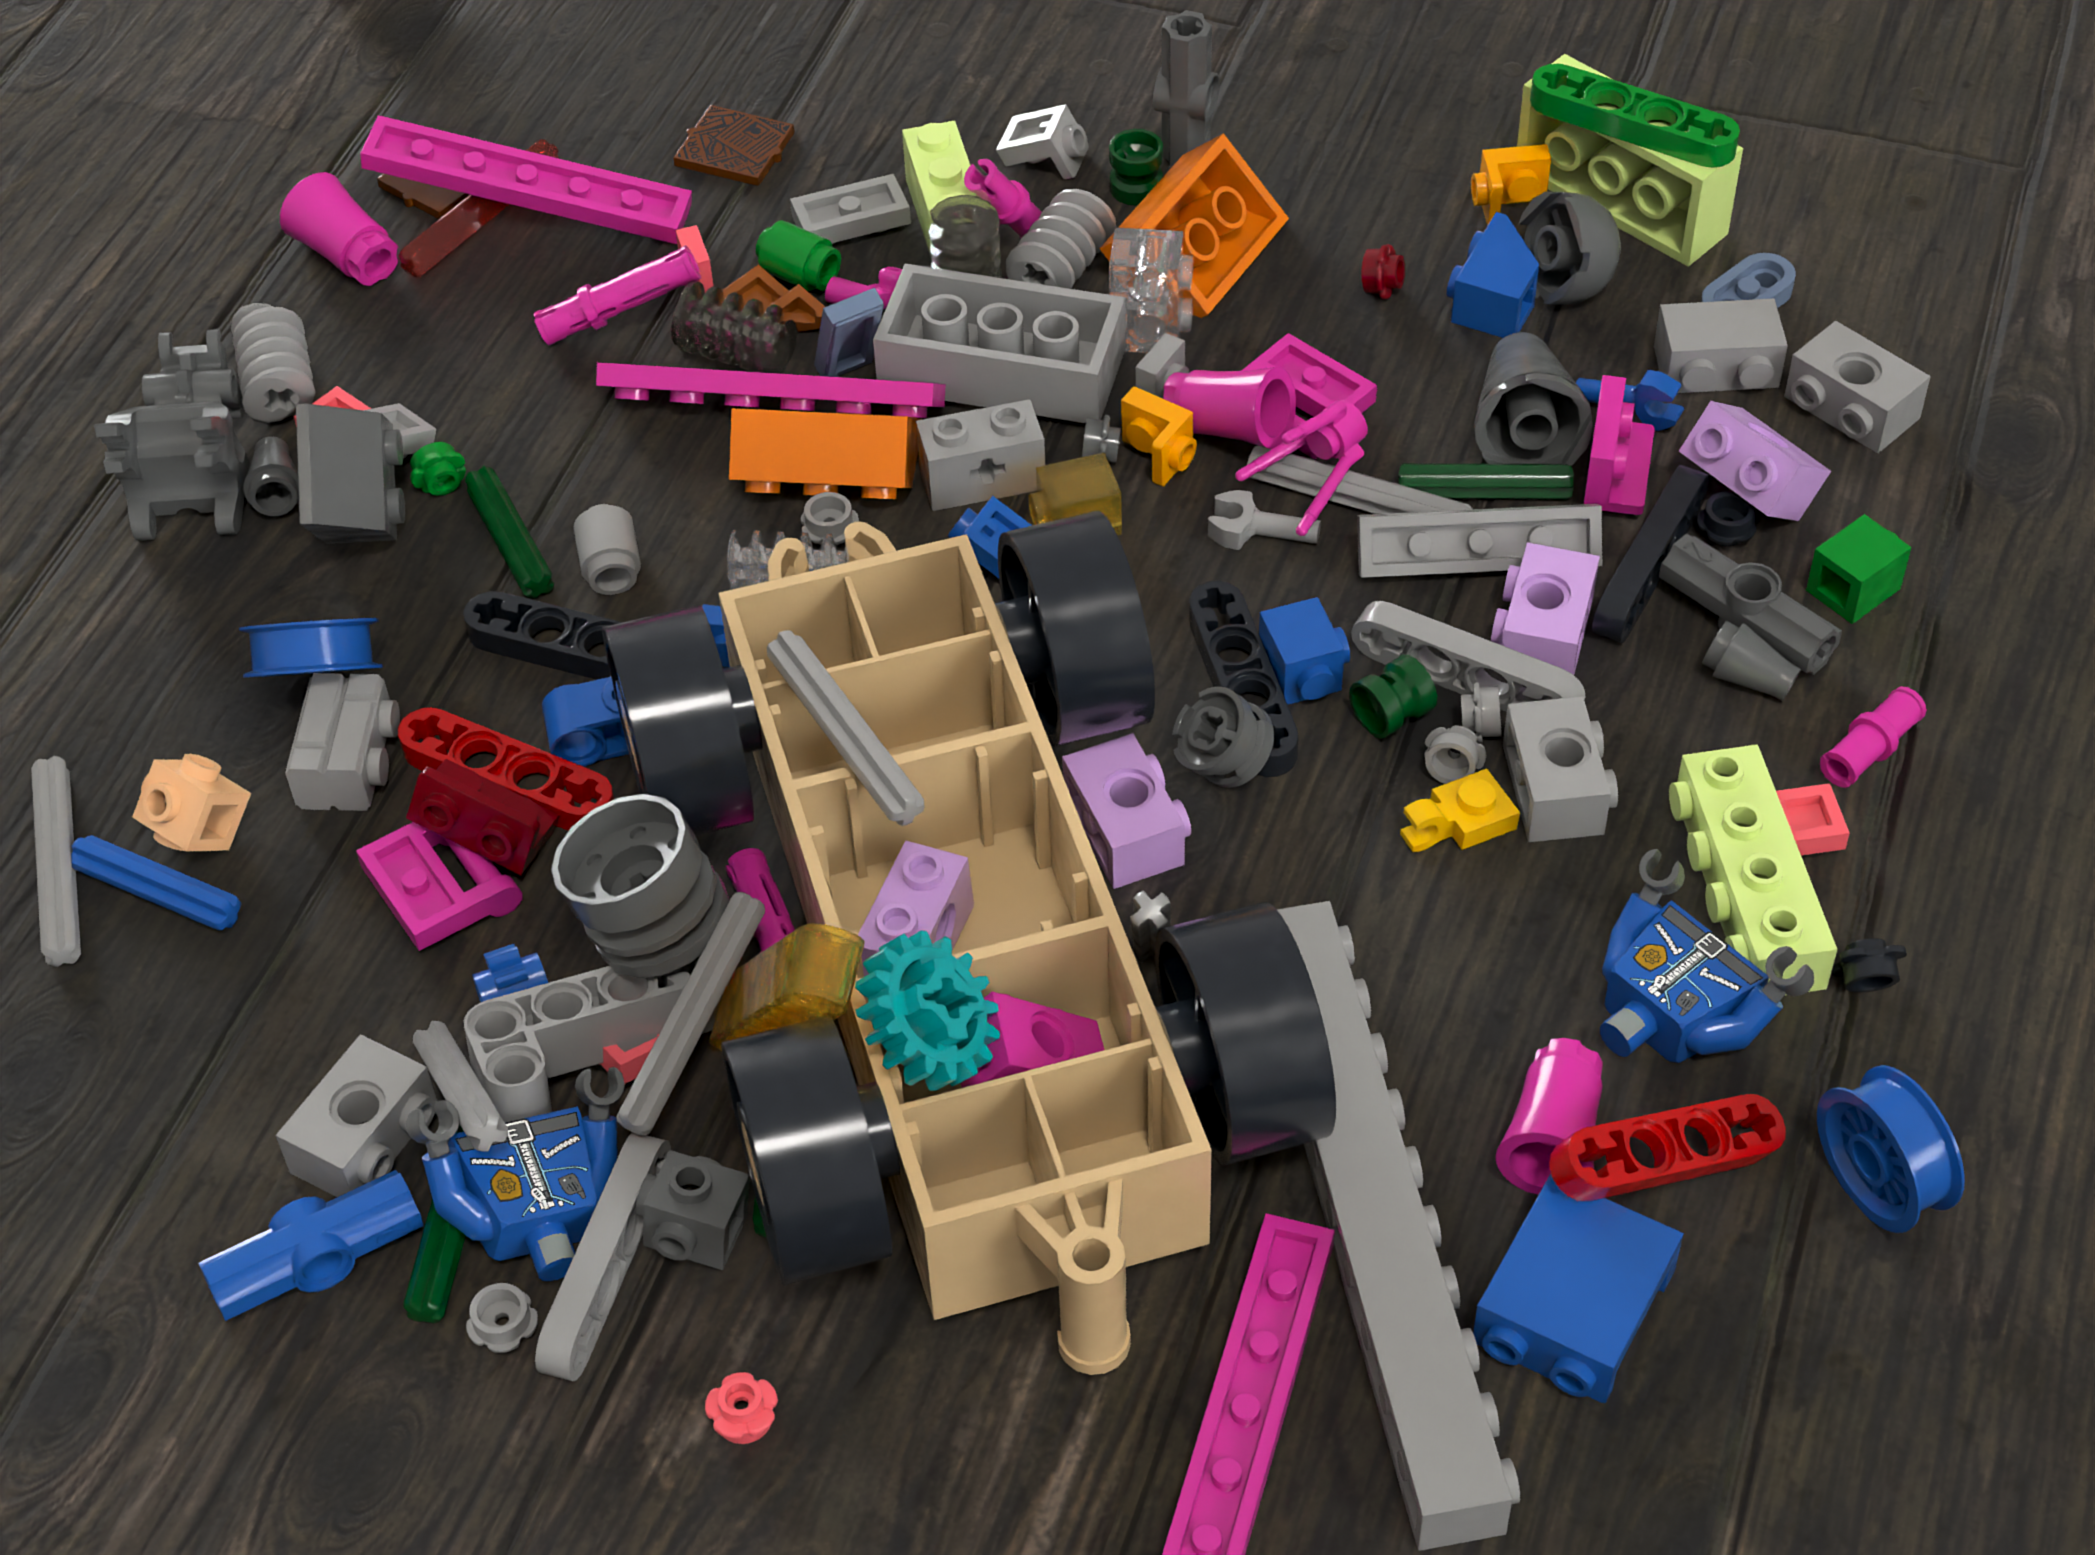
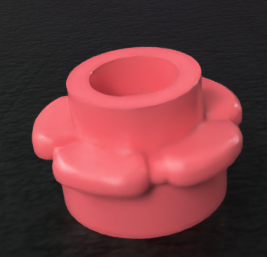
[705,1372,778,1444]

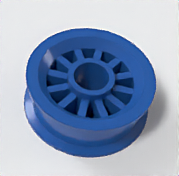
[239,618,383,678]
[1817,1065,1965,1233]

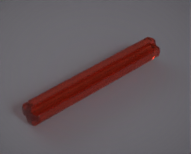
[398,139,559,277]

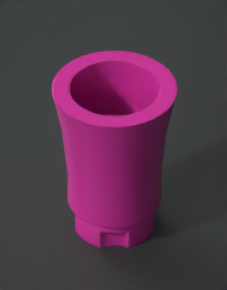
[280,172,399,286]
[1163,367,1296,449]
[1496,1038,1603,1195]

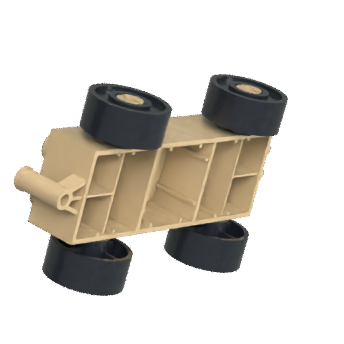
[602,510,1336,1375]

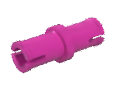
[964,159,1042,238]
[1820,686,1927,788]

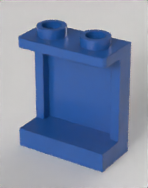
[1473,1174,1684,1403]

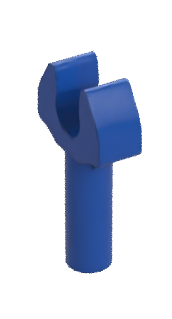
[1576,370,1684,431]

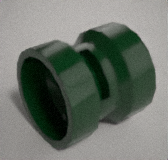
[1109,129,1163,206]
[1349,655,1438,738]

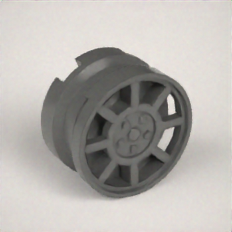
[1172,687,1274,788]

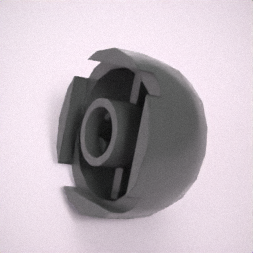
[1519,191,1621,304]

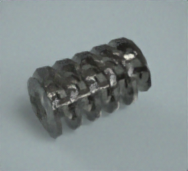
[928,195,1003,278]
[671,280,798,374]

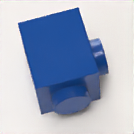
[1259,597,1350,705]

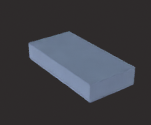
[814,288,884,377]

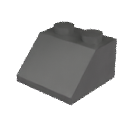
[296,404,405,544]

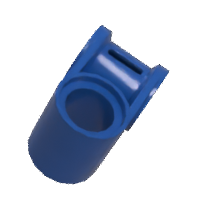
[542,677,629,767]

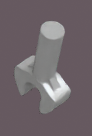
[1208,490,1321,550]

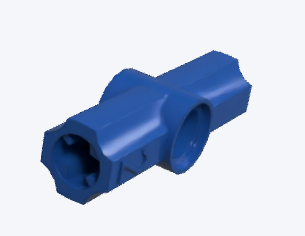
[198,1170,424,1321]

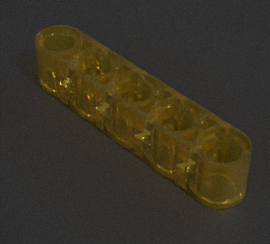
[709,923,865,1050]

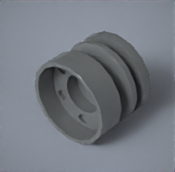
[551,794,730,978]

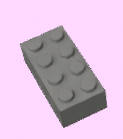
[873,264,1126,423]

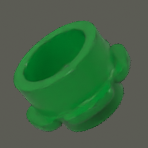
[410,442,466,496]

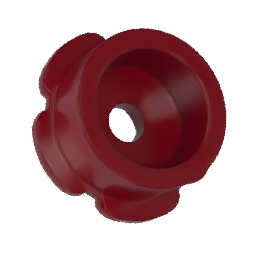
[1361,244,1405,300]

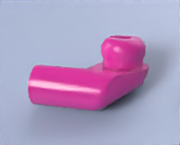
[825,266,902,310]

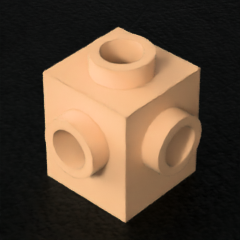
[132,754,251,852]

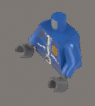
[1599,849,1814,1063]
[406,1067,625,1281]

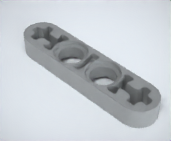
[1351,601,1586,712]
[535,1133,671,1381]

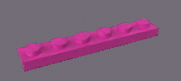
[360,115,692,244]
[596,362,946,418]
[1162,1213,1335,1555]

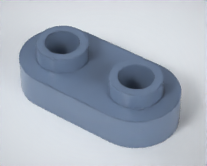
[1701,253,1796,308]

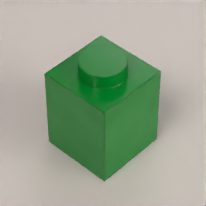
[1806,514,1911,624]

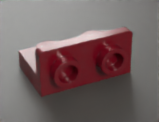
[406,759,559,875]

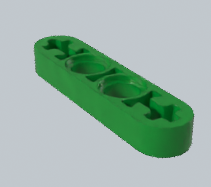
[1530,63,1740,168]

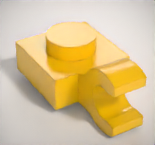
[1400,769,1520,852]

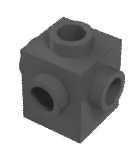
[635,1150,750,1270]

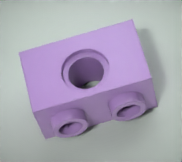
[1679,401,1831,521]
[1491,542,1600,675]
[1062,733,1191,889]
[858,840,974,977]

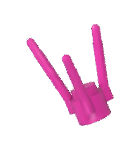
[1235,400,1368,536]

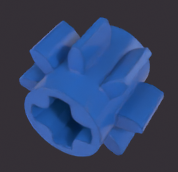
[472,944,548,1003]

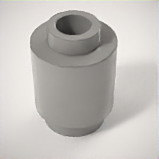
[573,504,641,595]

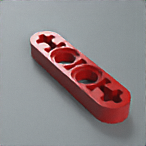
[398,707,615,831]
[1549,1094,1786,1201]

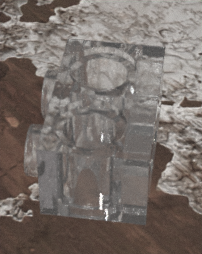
[1109,227,1194,353]

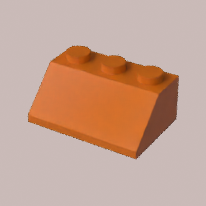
[1099,133,1289,318]
[729,408,922,499]

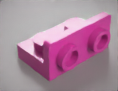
[1584,375,1655,515]

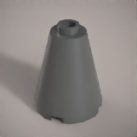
[1474,332,1593,466]

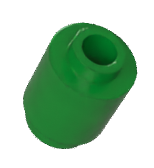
[756,220,841,291]

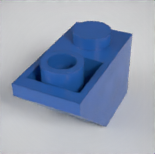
[1447,212,1539,338]

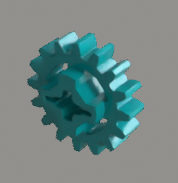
[855,930,1000,1091]

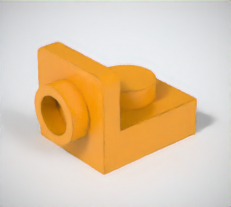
[1471,144,1551,225]
[1121,386,1197,487]

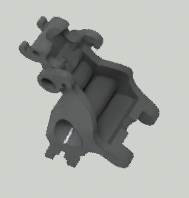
[94,329,250,541]

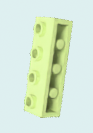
[1669,744,1837,992]

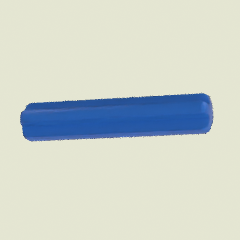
[71,835,241,930]

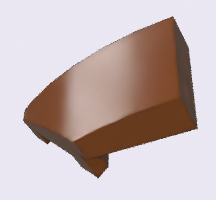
[717,264,825,336]

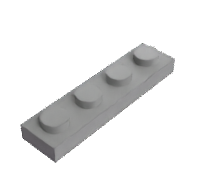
[1357,504,1602,578]

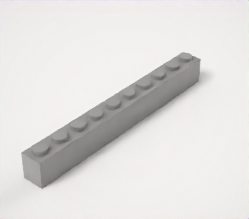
[1277,901,1520,1551]

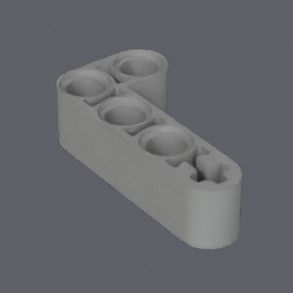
[464,955,728,1122]

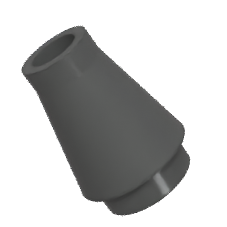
[243,437,299,516]
[1702,621,1801,701]

